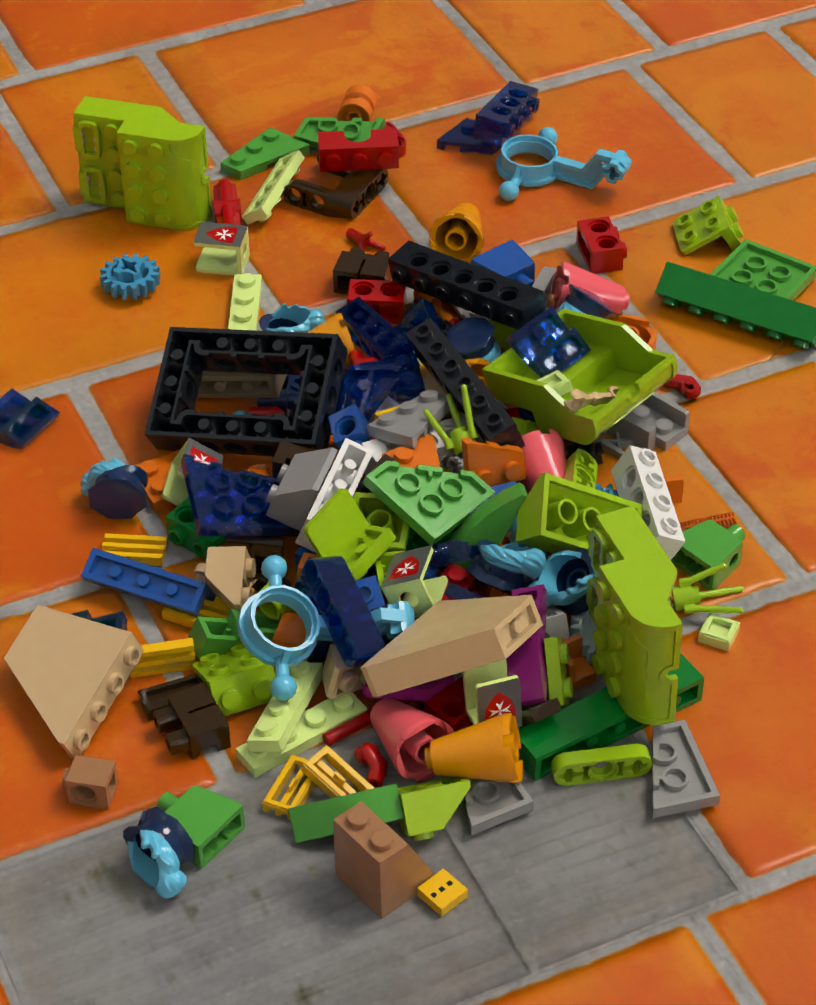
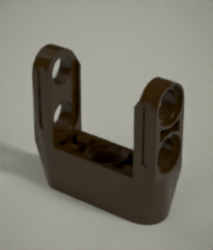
[283,153,388,218]

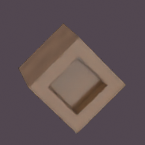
[62,755,119,810]

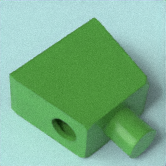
[671,520,745,590]
[157,786,245,870]

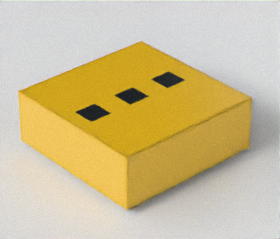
[417,868,468,917]

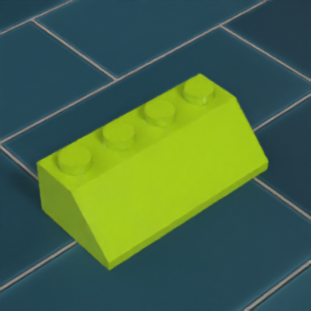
[516,472,643,554]

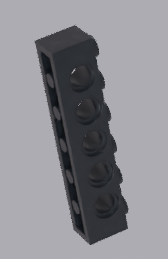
[388,241,547,333]
[405,318,525,448]

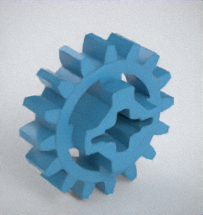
[100,253,161,300]

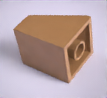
[333,801,435,919]

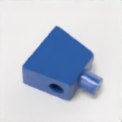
[471,240,535,287]

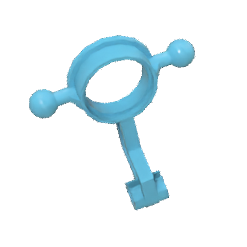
[496,127,632,202]
[237,555,415,701]

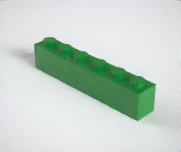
[655,261,816,350]
[519,653,704,781]

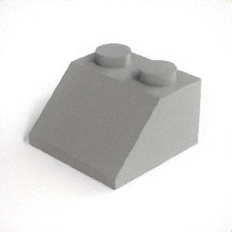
[265,447,338,531]

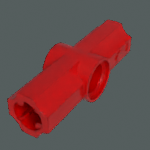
[213,179,242,225]

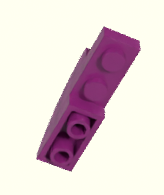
[506,584,548,706]

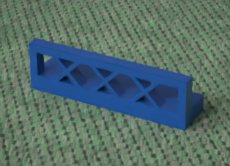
[81,548,216,617]

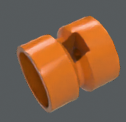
[338,84,377,121]

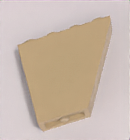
[360,595,543,697]
[4,605,144,760]

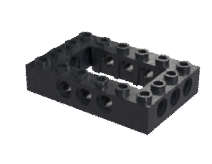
[144,327,348,457]

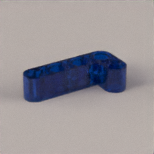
[293,556,385,667]

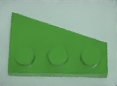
[294,117,386,149]
[220,128,310,180]

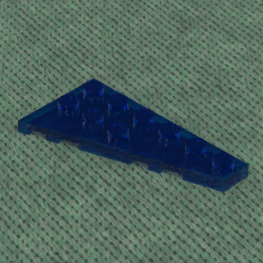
[181,454,309,536]

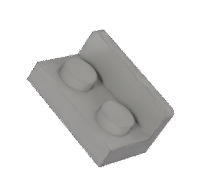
[630,392,690,451]

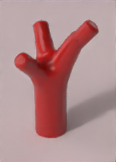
[346,228,386,252]

